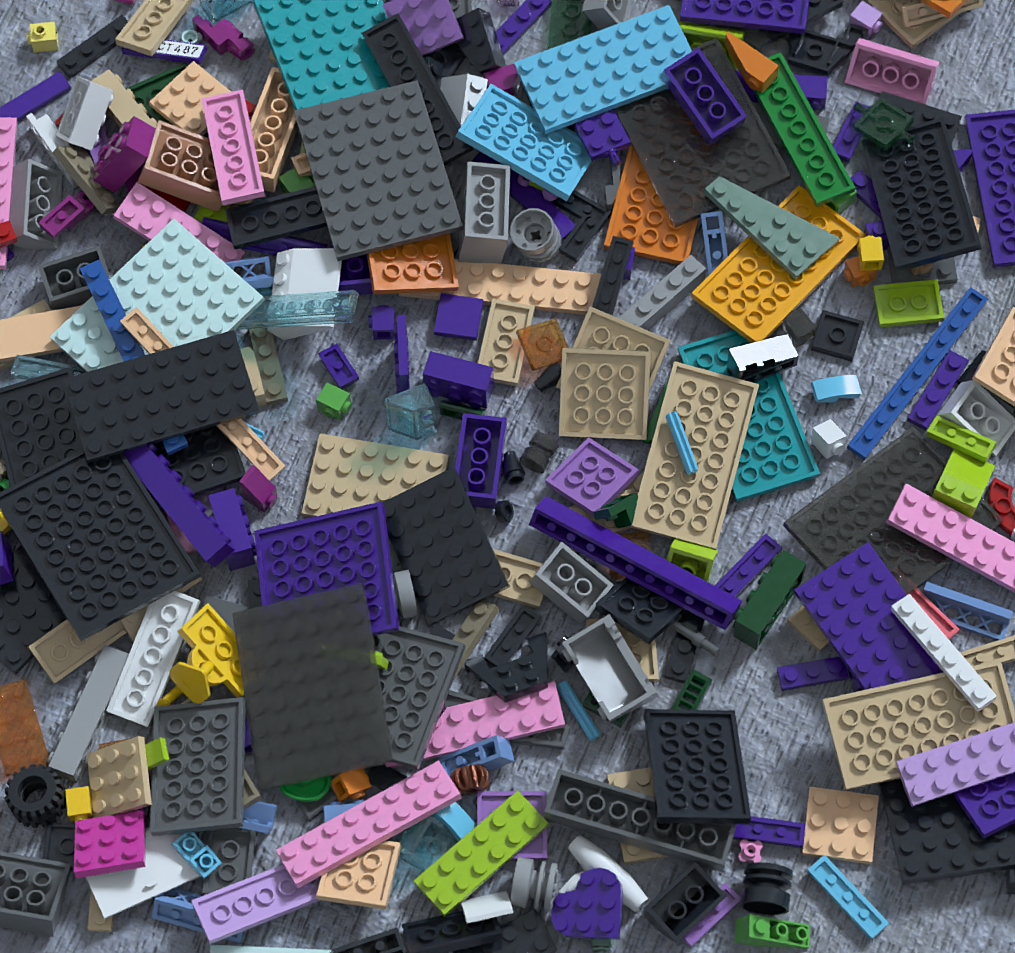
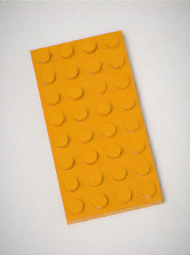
[691,185,866,343]

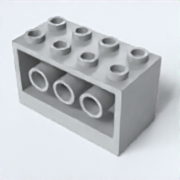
[458,162,510,264]

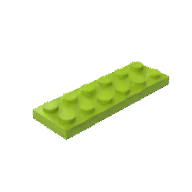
[414,790,549,917]

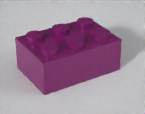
[94,116,156,193]

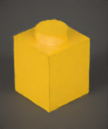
[858,236,884,271]
[65,786,93,823]

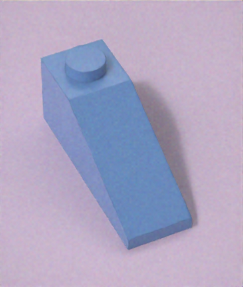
[701,211,728,275]
[438,735,514,779]

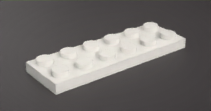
[106,591,200,728]

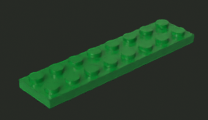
[752,52,855,207]

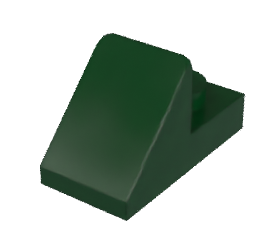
[593,493,638,528]

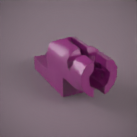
[192,14,255,61]
[38,190,97,239]

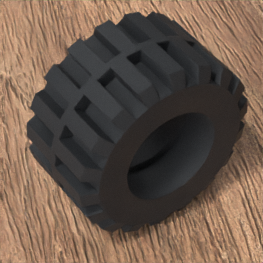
[4,764,67,828]

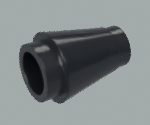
[534,362,562,393]
[503,451,525,485]

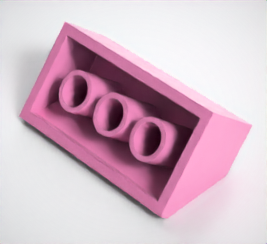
[845,38,940,105]

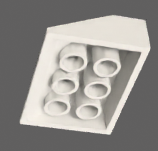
[267,248,342,340]

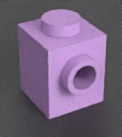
[848,1,883,38]

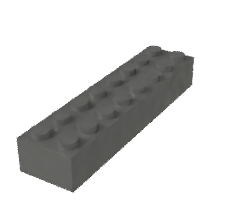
[544,769,737,873]

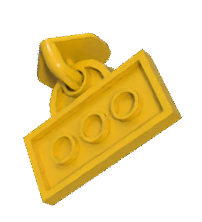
[157,603,268,707]

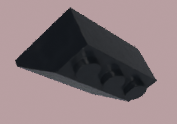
[641,861,727,943]

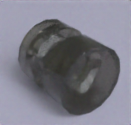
[519,432,559,474]

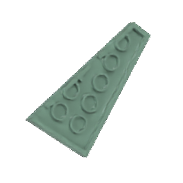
[703,176,840,280]

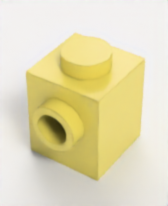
[27,21,59,53]

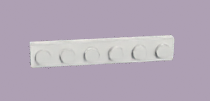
[891,594,997,712]

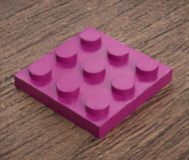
[74,810,146,878]

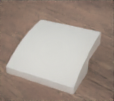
[461,891,513,923]

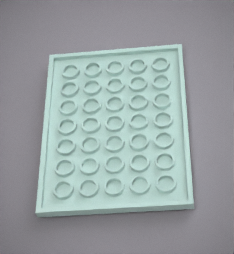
[50,219,265,372]

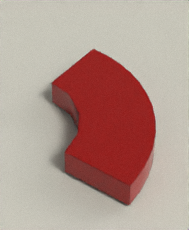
[988,477,1015,536]

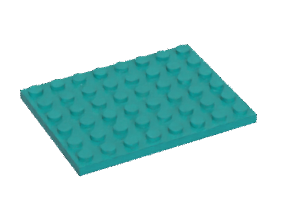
[253,0,391,110]

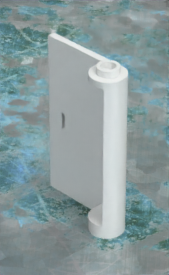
[84,827,201,919]

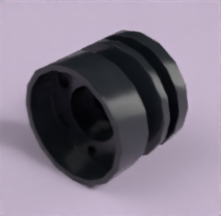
[740,862,793,915]

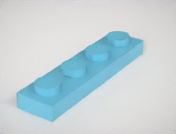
[807,855,889,940]

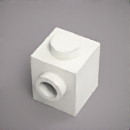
[811,419,846,459]

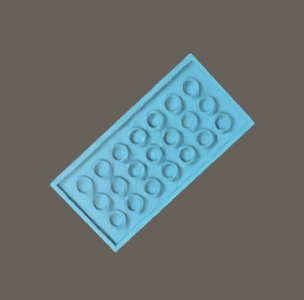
[514,5,692,134]

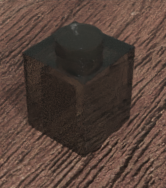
[782,308,816,347]

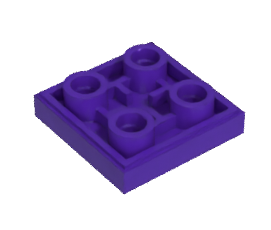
[434,293,484,341]

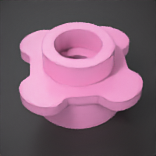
[738,839,763,863]

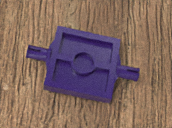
[574,109,630,167]

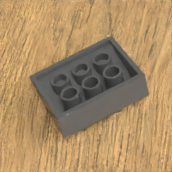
[0,851,71,937]

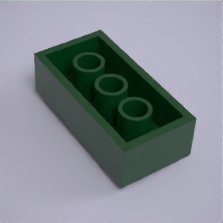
[732,550,807,650]

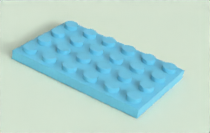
[456,84,592,201]

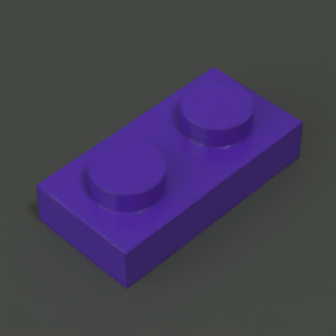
[318,343,359,390]

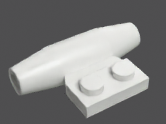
[559,835,648,912]

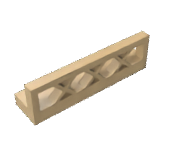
[894,0,983,27]

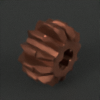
[451,764,490,796]

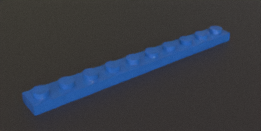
[80,260,189,455]
[847,287,988,461]

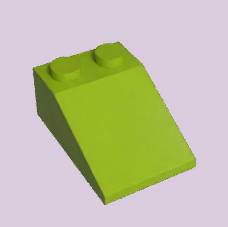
[932,449,995,518]

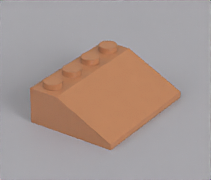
[138,120,222,212]

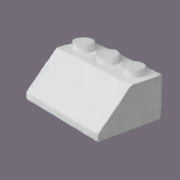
[56,76,113,150]

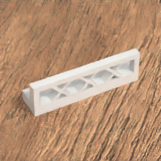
[26,113,79,189]

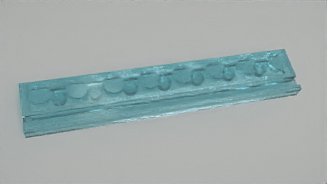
[235,290,359,330]

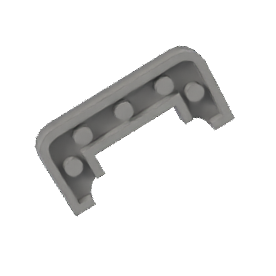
[561,614,658,722]

